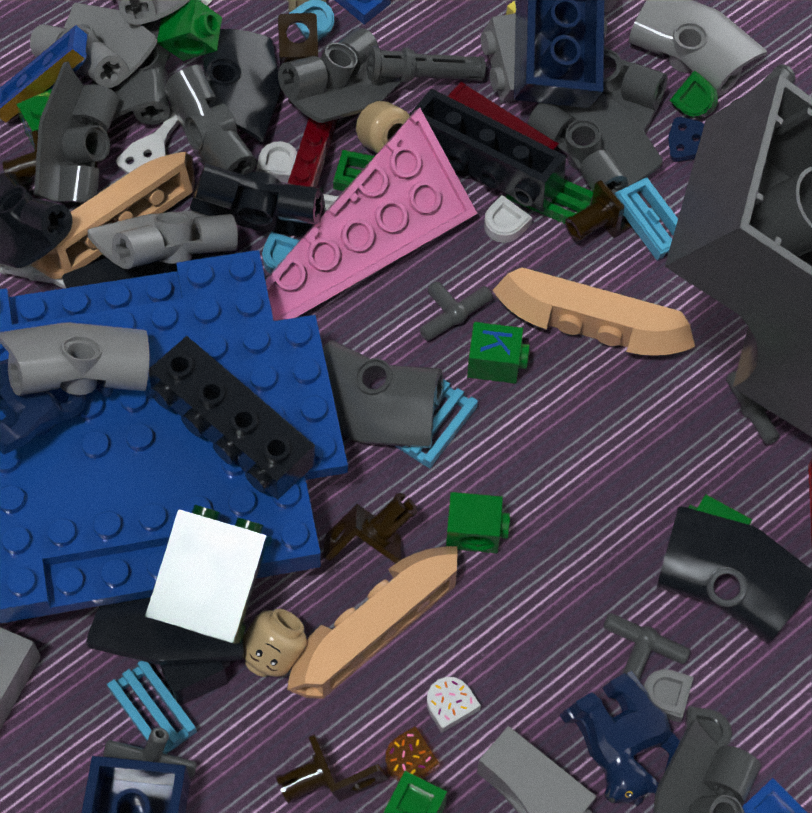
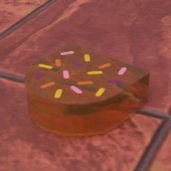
[385,726,440,781]

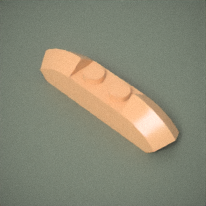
[31,152,195,279]
[493,267,695,356]
[287,546,458,699]

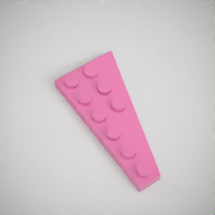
[265,108,478,321]

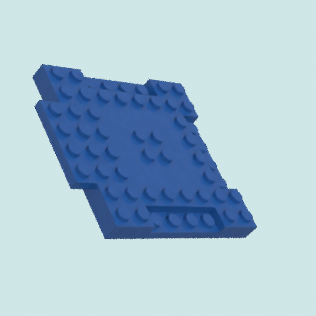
[0,250,348,623]

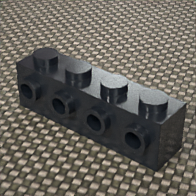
[409,88,566,212]
[149,336,315,500]

